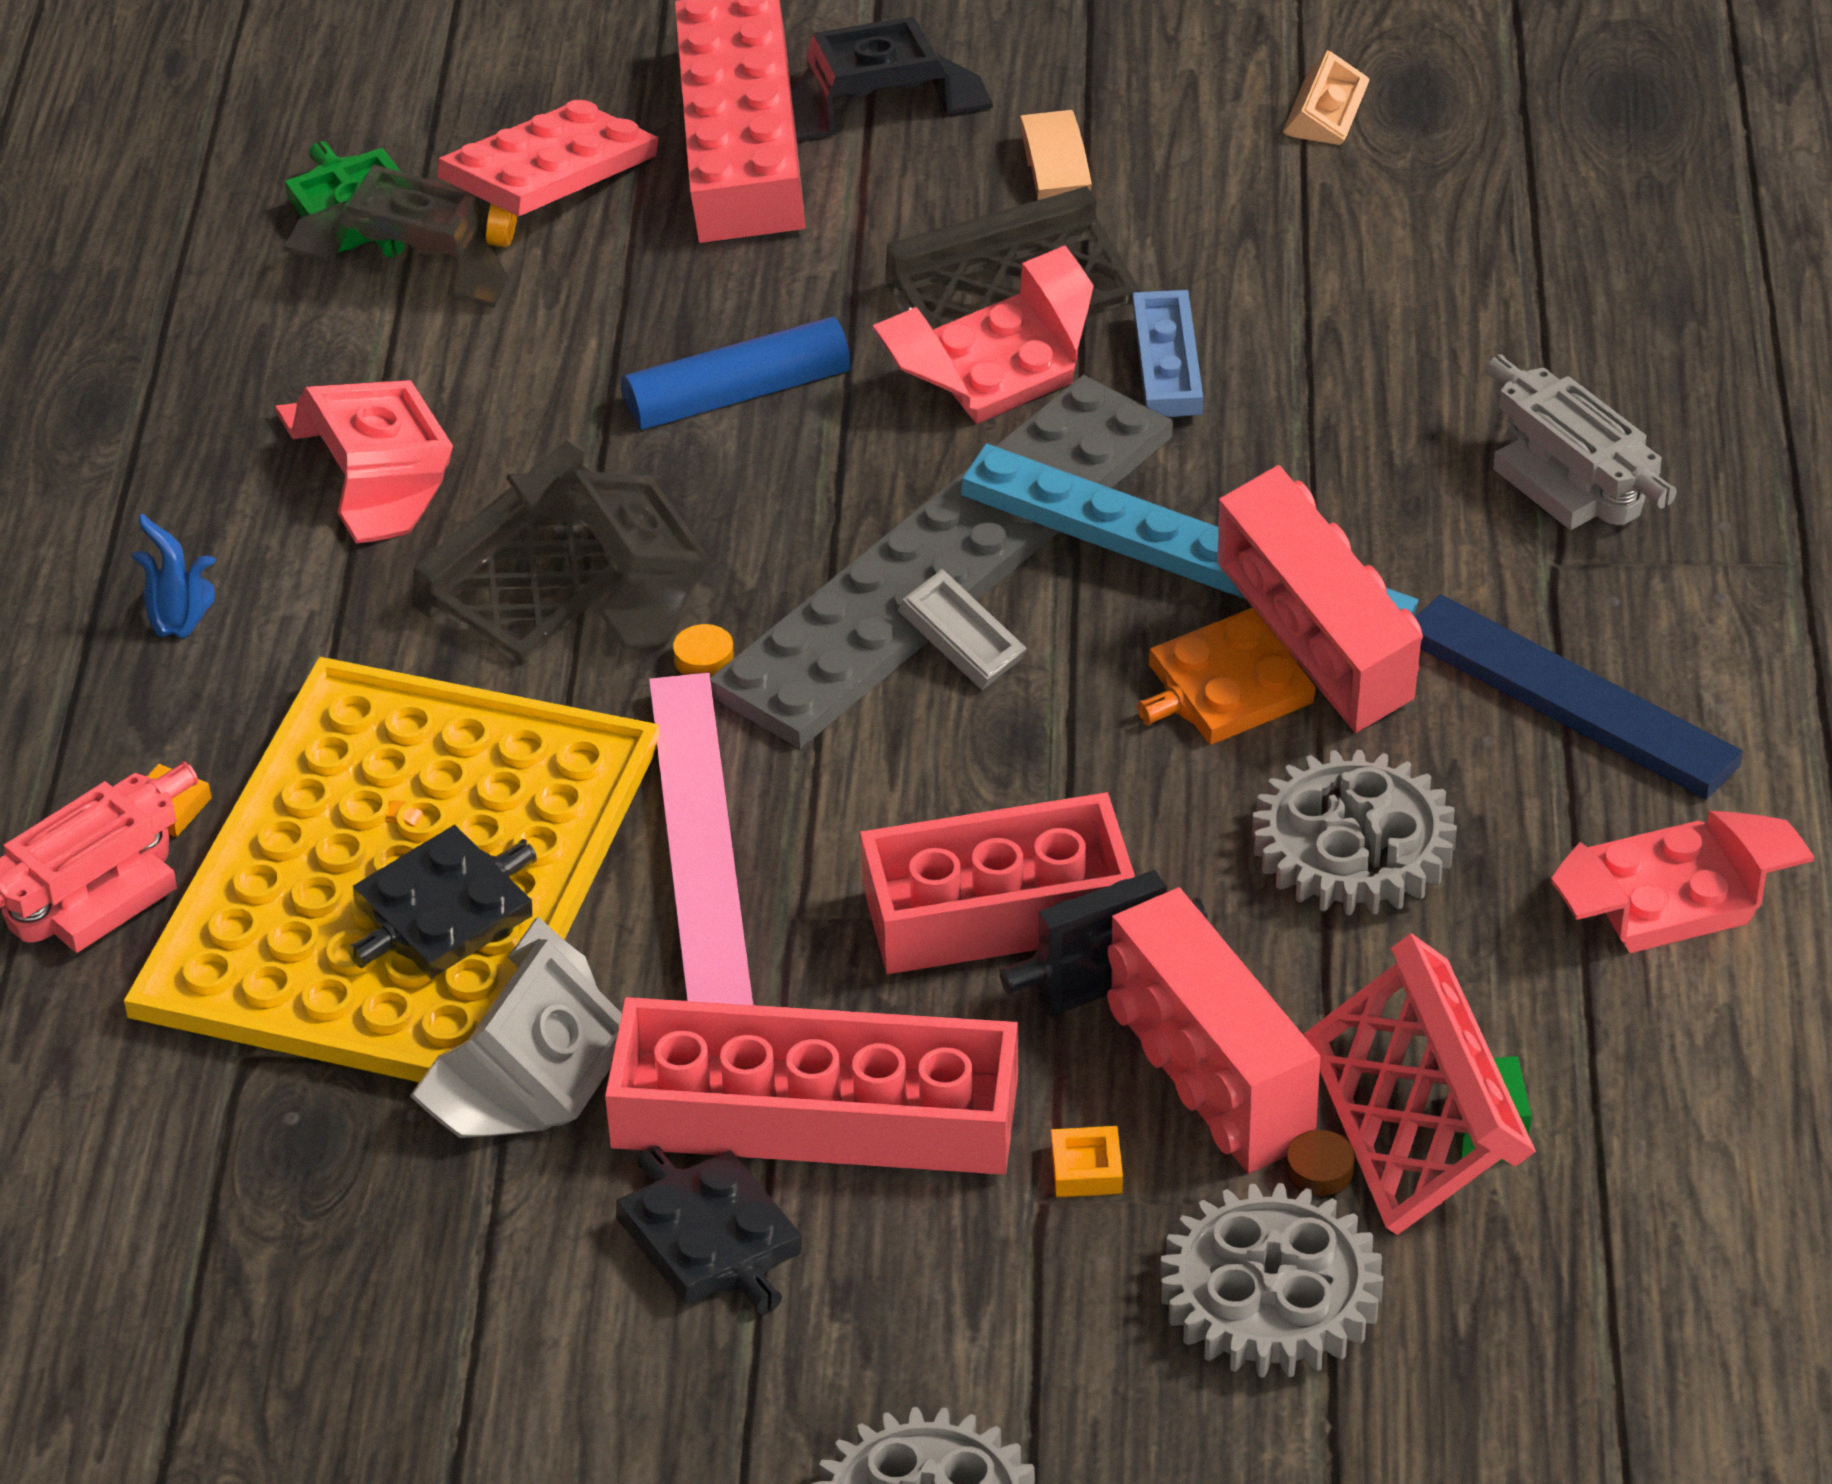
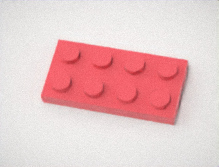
[437,100,659,216]

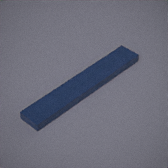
[1415,594,1743,800]

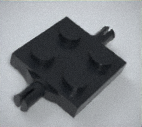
[347,824,537,979]
[999,870,1208,1017]
[616,1146,802,1314]

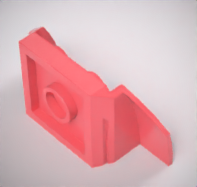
[873,245,1093,424]
[275,380,453,544]
[1551,811,1814,953]

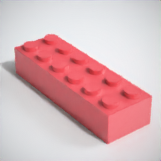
[675,0,806,243]
[605,997,1018,1175]

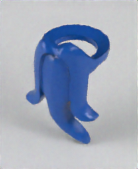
[131,514,216,639]

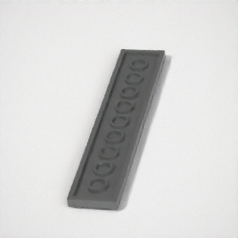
[709,374,1173,749]

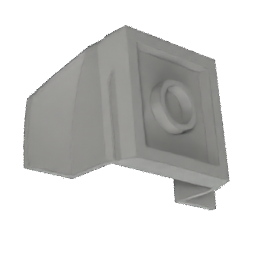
[410,917,622,1138]

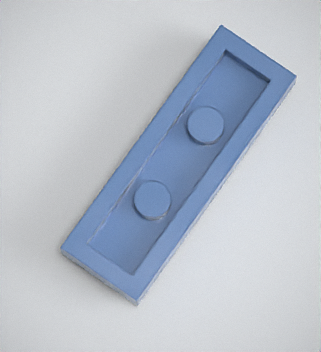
[1133,290,1203,417]

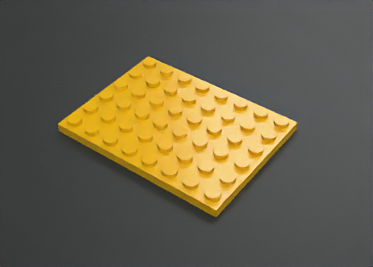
[124,657,660,1082]

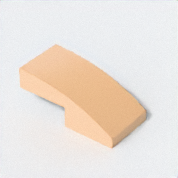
[1020,110,1092,201]

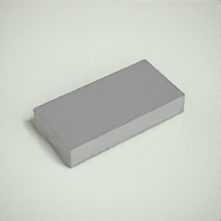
[898,569,1027,691]

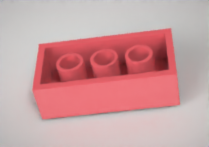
[1217,465,1423,734]
[860,792,1135,975]
[1107,887,1320,1174]

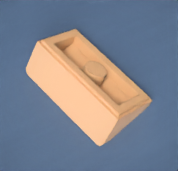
[1282,50,1370,145]

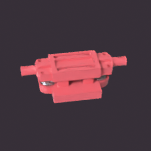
[0,761,198,953]

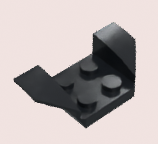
[791,16,993,141]

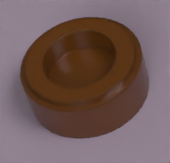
[1287,1130,1354,1196]

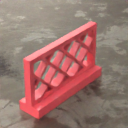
[1304,933,1536,1235]

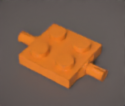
[1137,608,1316,745]

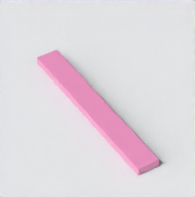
[649,673,753,1005]

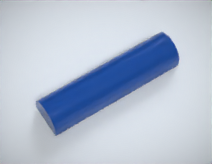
[621,316,850,430]

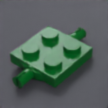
[285,141,429,258]

